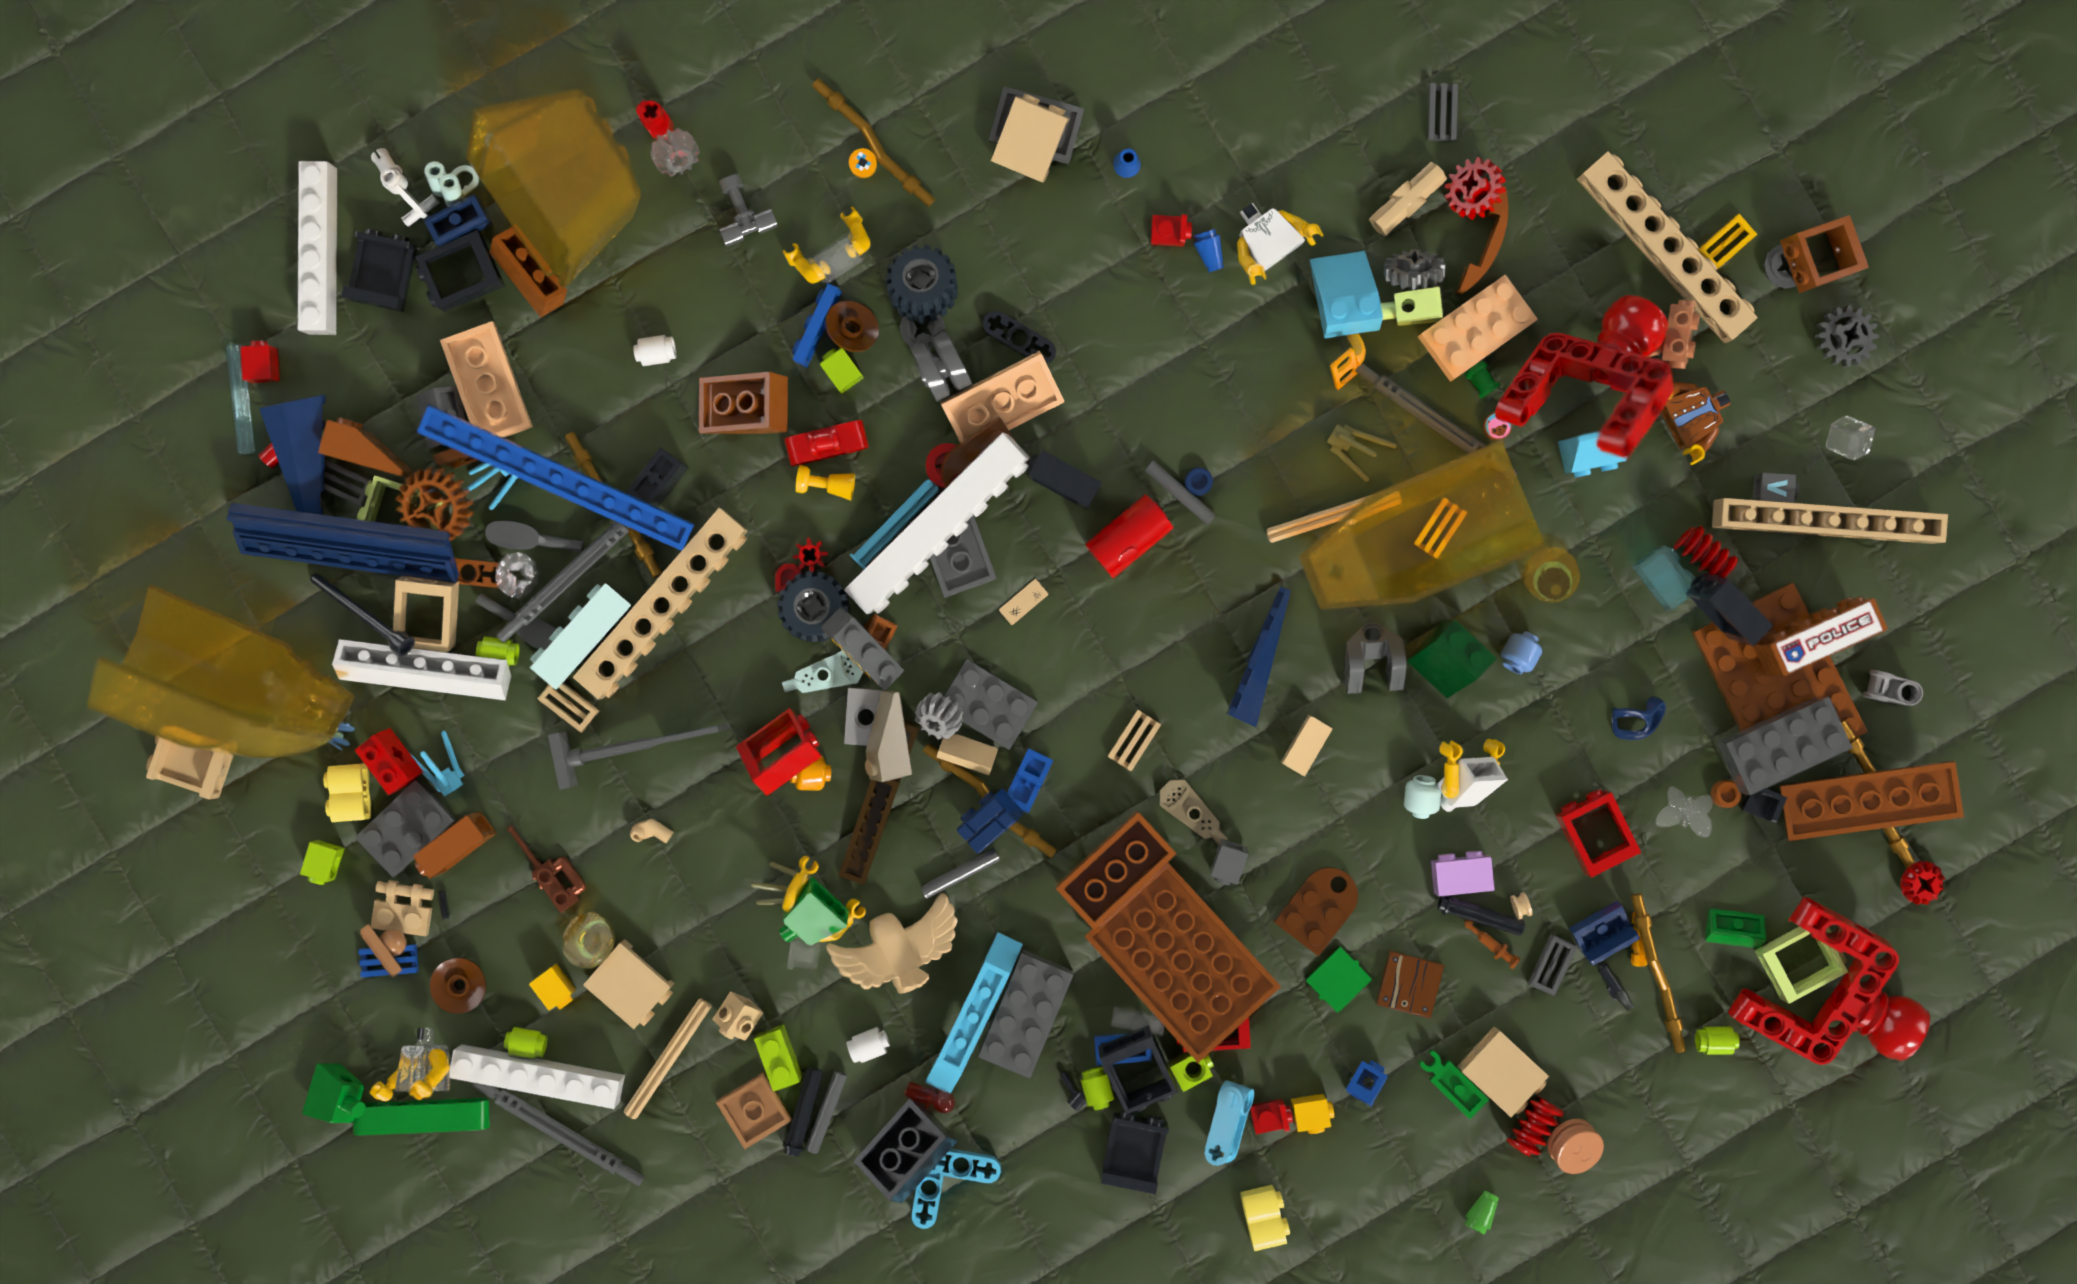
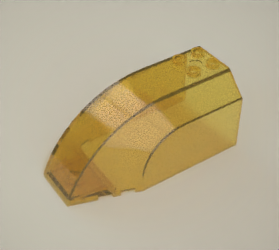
[1299,440,1548,609]
[87,584,355,758]

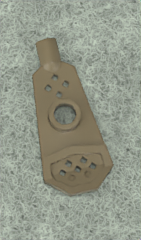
[1160,780,1228,844]

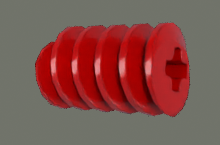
[1673,526,1738,578]
[1506,1095,1564,1158]

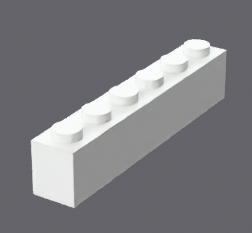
[298,161,337,335]
[332,639,511,700]
[448,1044,625,1109]

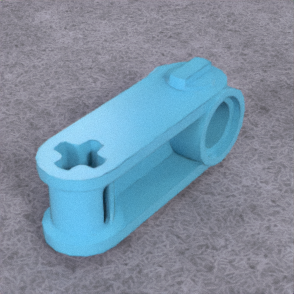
[1204,1080,1254,1166]

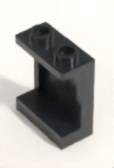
[341,228,417,312]
[1100,1110,1169,1195]

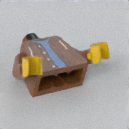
[1660,382,1731,465]

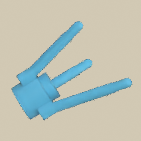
[463,462,518,510]
[411,731,464,797]

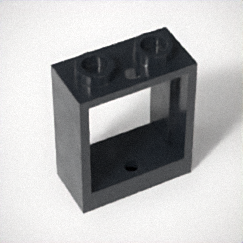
[415,230,505,312]
[1027,450,1102,510]
[1685,573,1773,646]
[1098,1025,1178,1114]

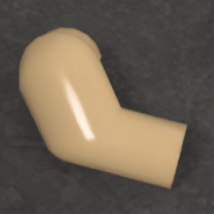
[630,819,674,843]

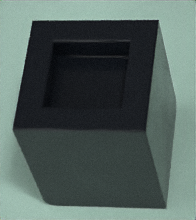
[1741,788,1787,823]

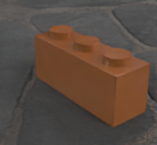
[490,225,567,318]

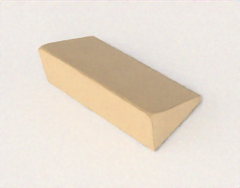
[1280,715,1332,777]

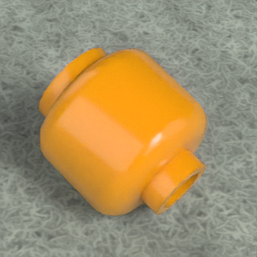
[790,755,831,791]

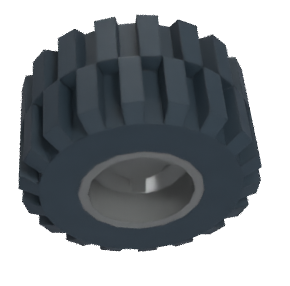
[886,245,958,323]
[777,571,850,642]

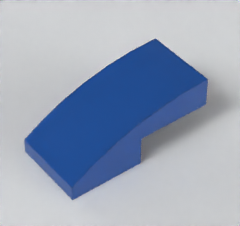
[1007,748,1053,813]

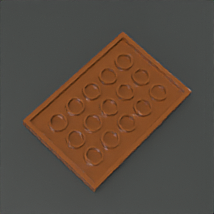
[1691,583,1868,736]
[1084,862,1281,1063]

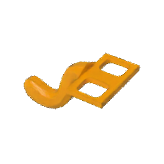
[1330,333,1366,390]

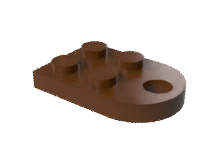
[941,417,1029,488]
[1273,867,1358,956]

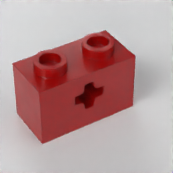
[355,728,423,795]

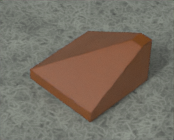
[862,614,898,650]

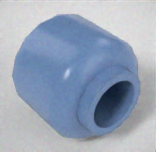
[1500,631,1542,675]

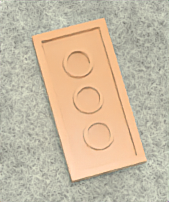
[1418,275,1538,382]
[440,321,533,438]
[940,351,1064,443]

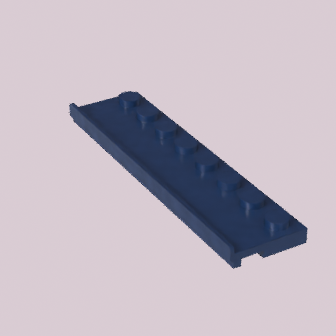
[226,503,459,583]

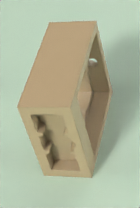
[393,576,459,653]

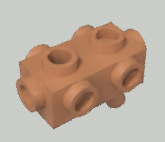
[1647,300,1700,369]

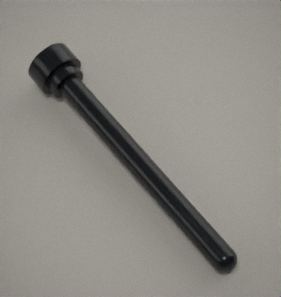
[310,573,415,656]

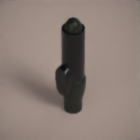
[1597,962,1634,1011]

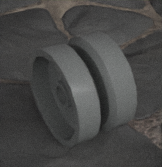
[909,329,972,402]

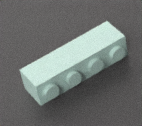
[530,583,631,690]

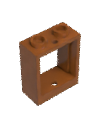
[1780,215,1869,293]
[413,811,497,879]

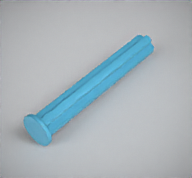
[850,479,939,569]

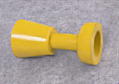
[795,465,855,501]

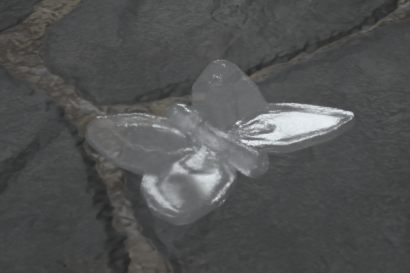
[1655,786,1713,837]

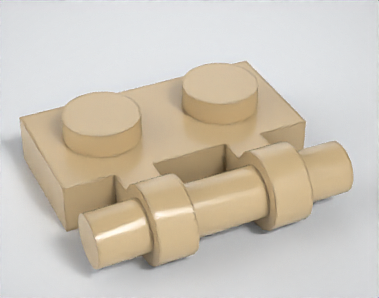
[371,880,434,936]

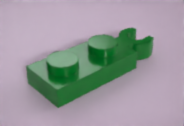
[1418,1049,1489,1119]

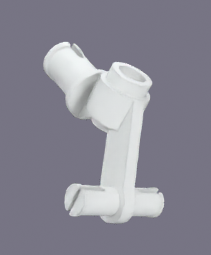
[371,148,440,227]

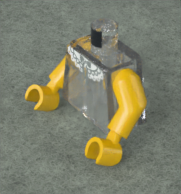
[783,206,870,283]
[370,1028,450,1101]

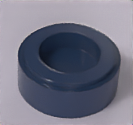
[1185,467,1213,496]

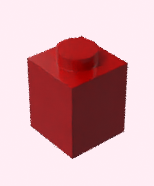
[241,341,280,383]

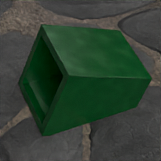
[1406,620,1497,698]

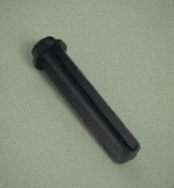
[1437,895,1525,936]
[782,1067,822,1156]

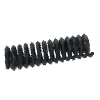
[438,891,450,920]

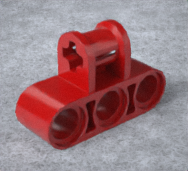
[784,420,869,467]

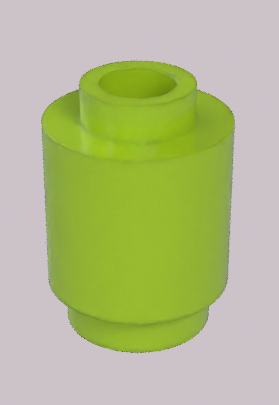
[476,636,520,666]
[1695,1026,1739,1055]
[504,1027,548,1059]
[1081,1067,1114,1110]

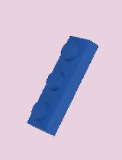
[792,283,842,368]

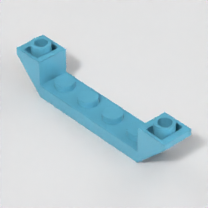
[925,932,1023,1094]

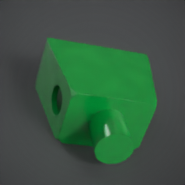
[302,1063,366,1123]

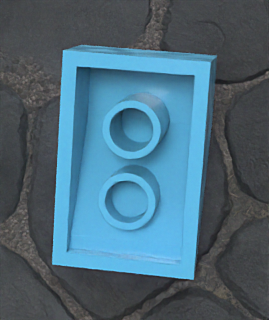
[1310,251,1383,338]
[1558,432,1627,478]

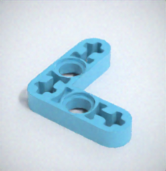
[912,1149,1001,1229]

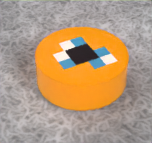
[849,148,877,178]

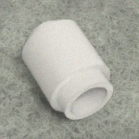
[633,335,676,366]
[847,1027,890,1063]

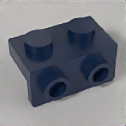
[1569,901,1640,965]

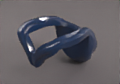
[1612,696,1666,740]

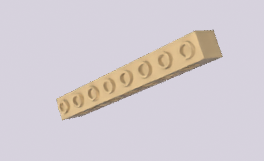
[1577,152,1758,344]
[1712,498,1948,544]
[573,508,748,699]

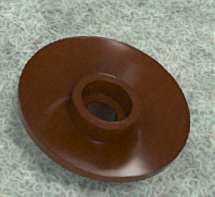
[825,301,879,352]
[430,958,486,1014]

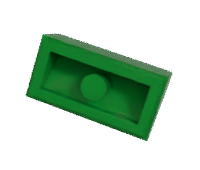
[1705,908,1766,948]

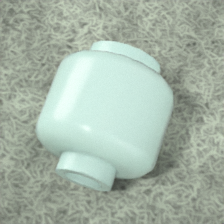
[1404,775,1441,819]

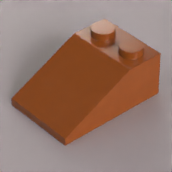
[699,372,788,434]
[318,417,415,477]

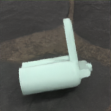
[424,161,479,207]

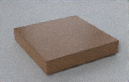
[716,1072,793,1150]

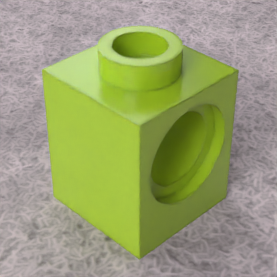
[820,348,864,394]
[300,840,345,885]
[1168,1052,1214,1092]

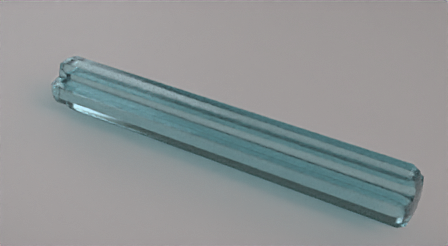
[226,344,255,454]

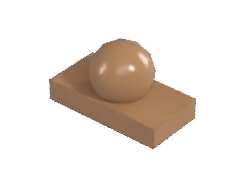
[360,924,407,977]

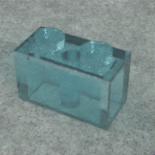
[1632,545,1695,611]

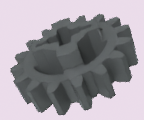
[1384,249,1445,290]
[1815,305,1879,367]

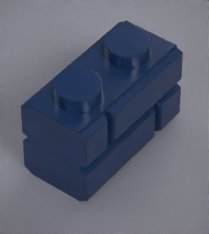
[424,194,493,246]
[957,789,1024,853]

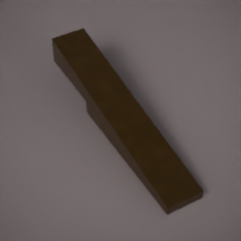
[838,719,920,885]

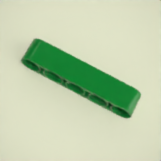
[353,1098,490,1135]

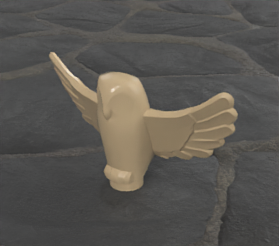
[827,893,957,993]

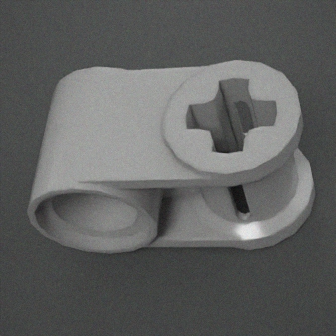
[1862,669,1923,705]

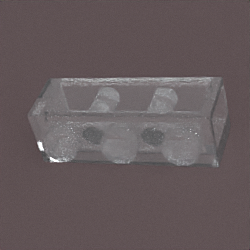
[1111,1007,1164,1036]

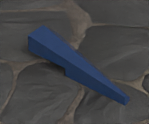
[259,395,326,515]
[1226,586,1291,727]

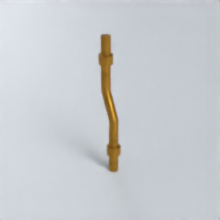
[812,78,936,208]
[565,432,662,579]
[1840,718,1916,869]
[922,743,1057,858]
[1631,893,1686,1053]

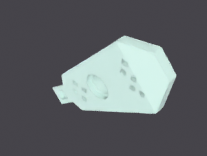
[782,651,863,693]

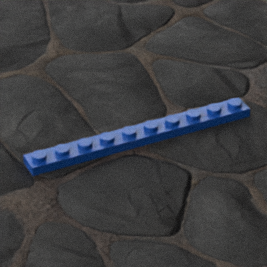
[417,405,694,551]

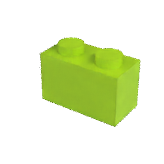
[754,1024,803,1092]

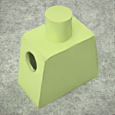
[1380,287,1442,326]

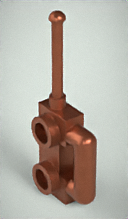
[507,825,586,913]

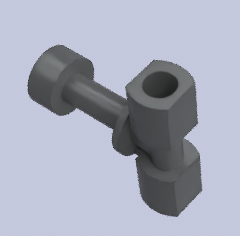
[718,174,778,247]

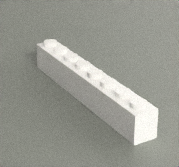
[844,433,1031,614]

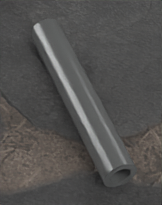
[1145,460,1216,525]
[920,848,1000,899]
[805,1070,848,1154]

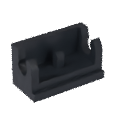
[626,447,688,508]

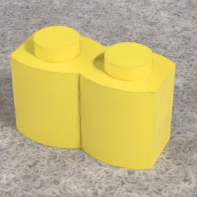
[323,763,371,822]
[1240,1185,1290,1251]

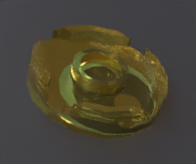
[1523,547,1580,603]
[563,912,615,968]

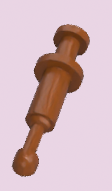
[1464,919,1520,969]

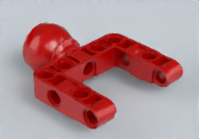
[1495,295,1674,459]
[1728,897,1930,1065]

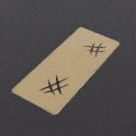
[999,579,1048,625]

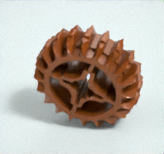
[396,467,474,541]

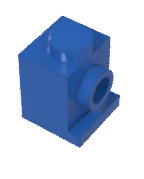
[1346,1060,1388,1107]

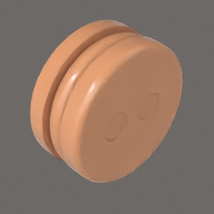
[1547,1119,1604,1174]

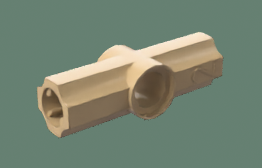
[1369,161,1447,237]

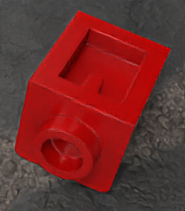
[1151,214,1192,247]
[1250,1098,1293,1134]

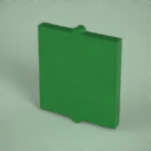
[1305,946,1372,1013]

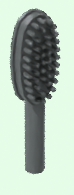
[485,521,584,552]
[476,593,556,650]

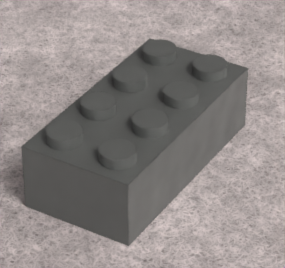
[1716,696,1852,795]
[978,949,1073,1079]

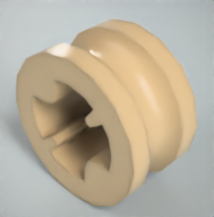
[1510,892,1532,920]

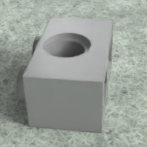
[844,687,883,746]

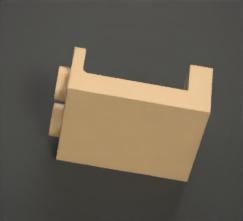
[991,93,1070,183]
[146,724,237,800]
[584,939,674,1029]
[1457,1026,1549,1117]

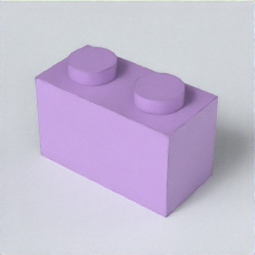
[1431,851,1495,896]

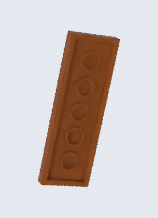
[1779,760,1964,841]

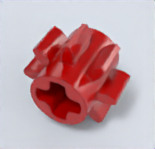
[793,538,829,572]

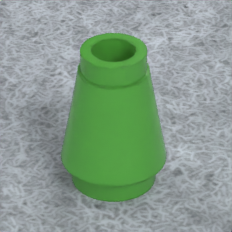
[1464,1190,1499,1235]

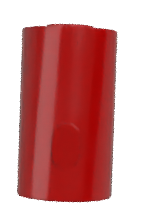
[1084,494,1174,579]

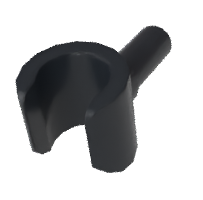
[1060,1071,1086,1111]

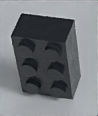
[853,1099,958,1203]

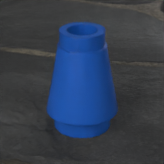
[1113,149,1141,178]
[1193,229,1224,272]

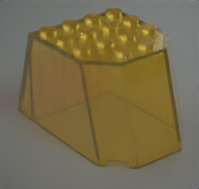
[466,89,641,288]

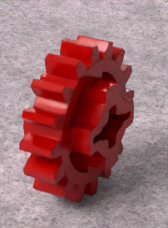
[1445,157,1506,220]

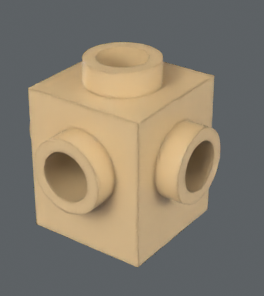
[713,991,763,1041]

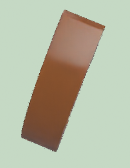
[1455,186,1508,295]

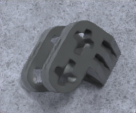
[1344,623,1406,694]

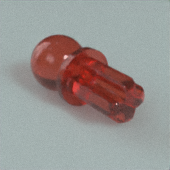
[905,1082,955,1114]

